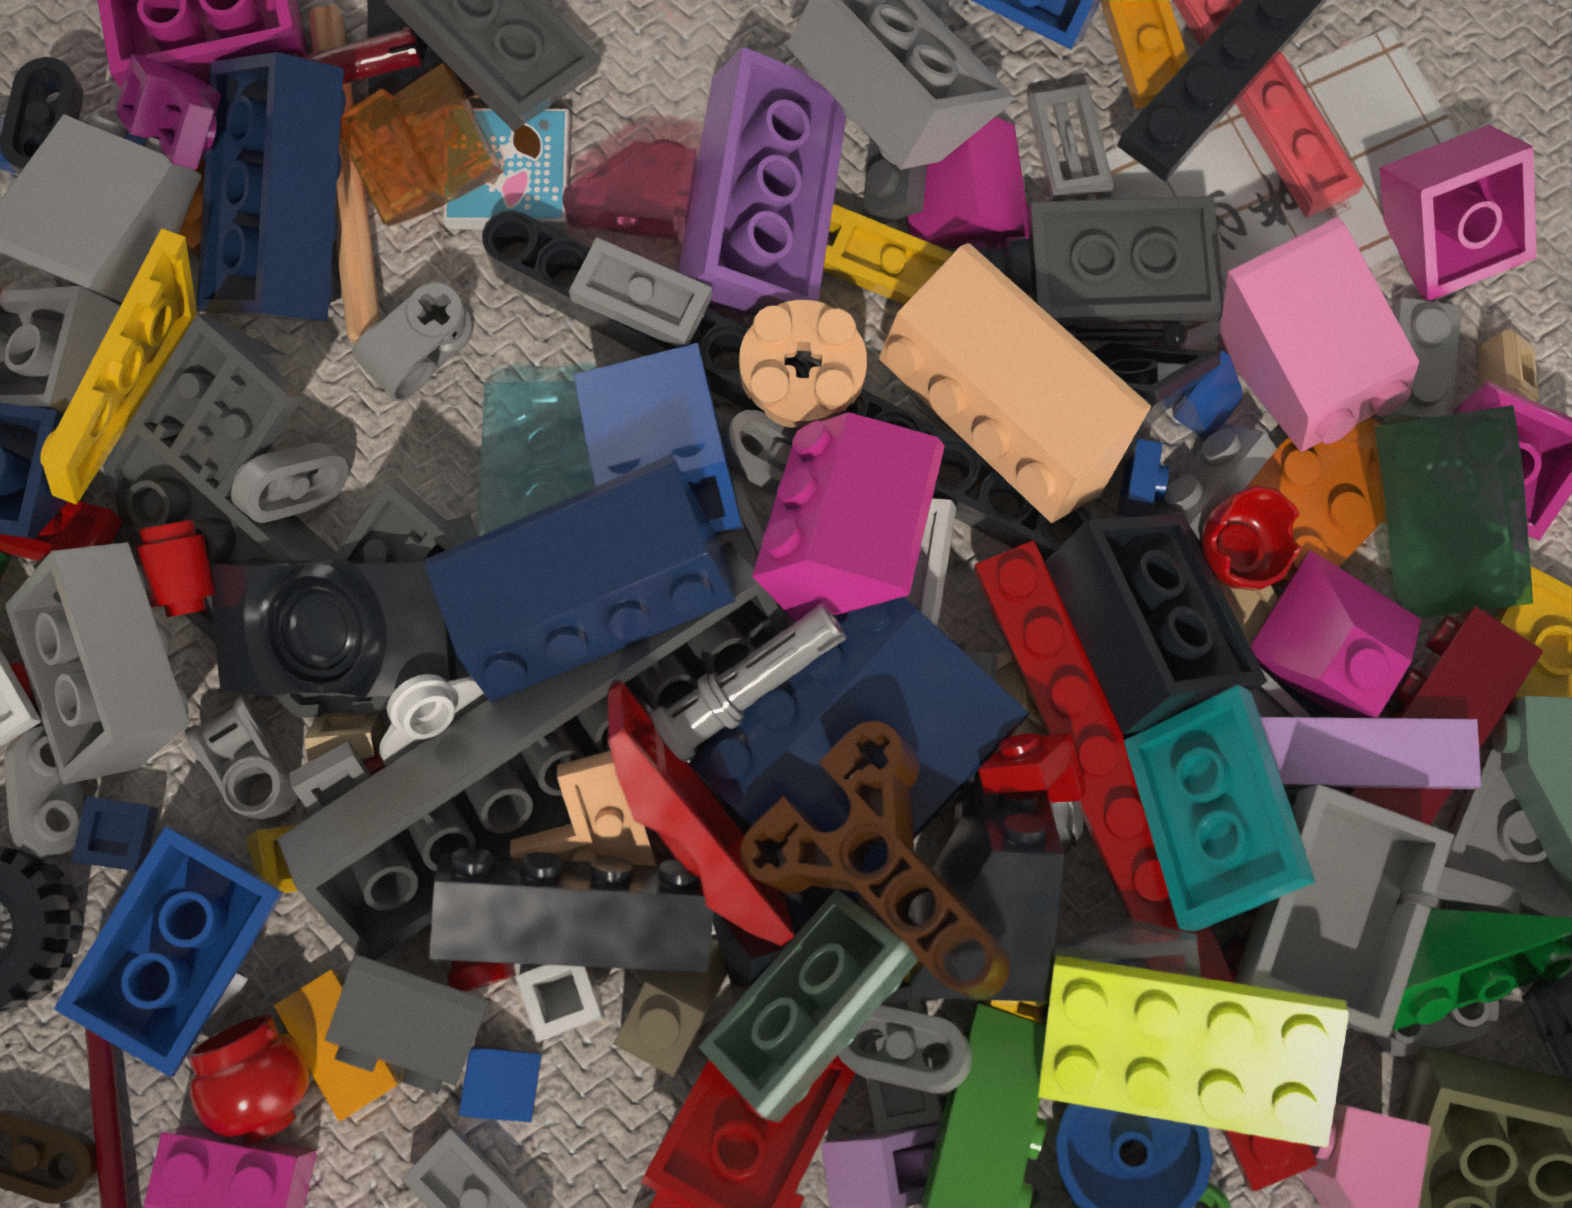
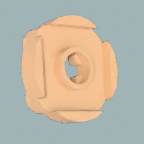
[739,300,867,429]

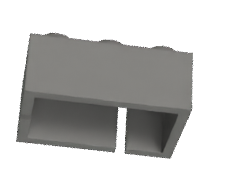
[1234,784,1454,1038]

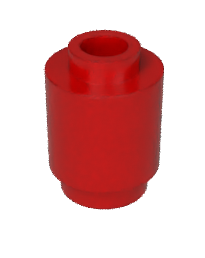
[137,520,216,617]

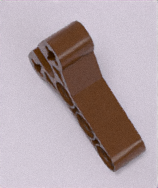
[740,721,1011,1000]

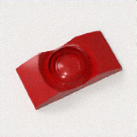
[608,680,795,946]

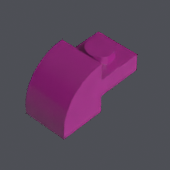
[116,53,221,170]

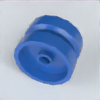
[1056,1103,1213,1208]

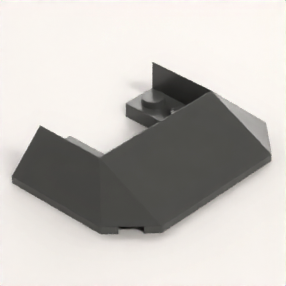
[103,314,478,718]

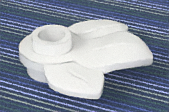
[380,674,488,766]

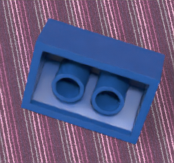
[53,826,284,1077]

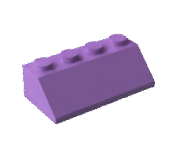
[678,47,846,315]

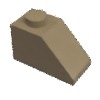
[613,939,728,1077]

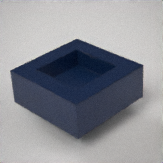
[71,796,159,871]

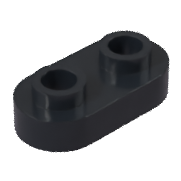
[0,57,84,174]

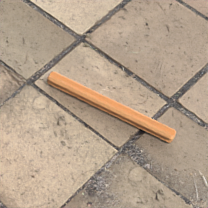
[309,5,381,344]

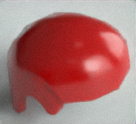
[1202,485,1301,591]

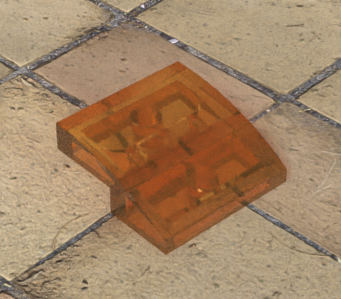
[340,63,504,226]

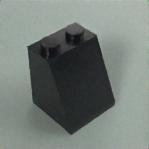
[909,787,1064,1002]

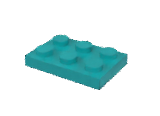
[1124,685,1316,933]

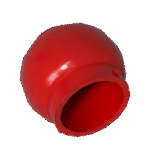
[187,1015,309,1144]

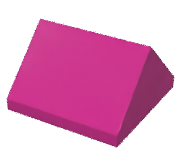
[906,117,1029,250]
[1423,381,1572,541]

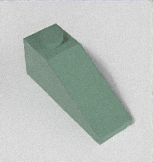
[1492,696,1572,902]

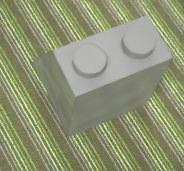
[0,114,202,302]

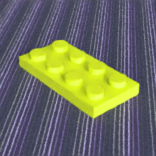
[1038,955,1348,1147]

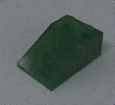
[1370,405,1533,618]

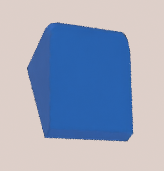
[1173,350,1243,440]
[459,1045,542,1123]

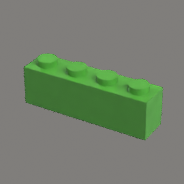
[919,1004,1047,1208]

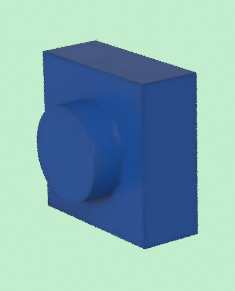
[1117,439,1169,517]

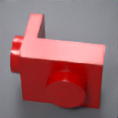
[978,733,1086,803]

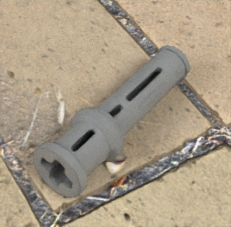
[651,603,847,762]

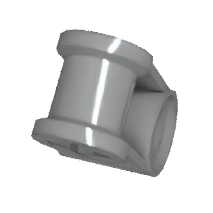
[352,282,473,402]
[185,695,299,824]

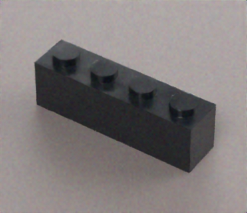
[429,848,714,972]

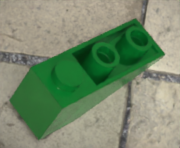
[1392,909,1572,1031]

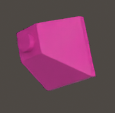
[1250,550,1422,718]

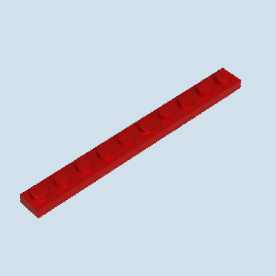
[974,541,1319,1192]

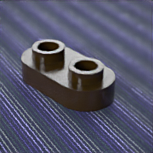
[0,1110,98,1204]

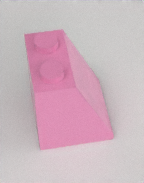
[1218,217,1420,452]

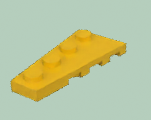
[40,228,198,505]

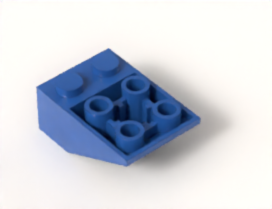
[573,343,745,537]

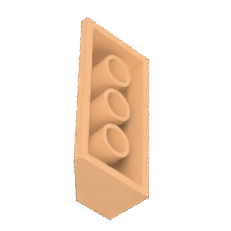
[879,243,1151,524]

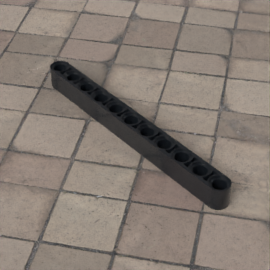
[482,210,1093,562]

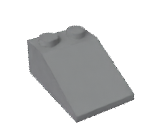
[0,286,120,414]

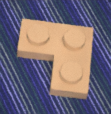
[510,751,658,866]

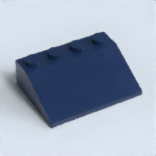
[689,597,1030,903]

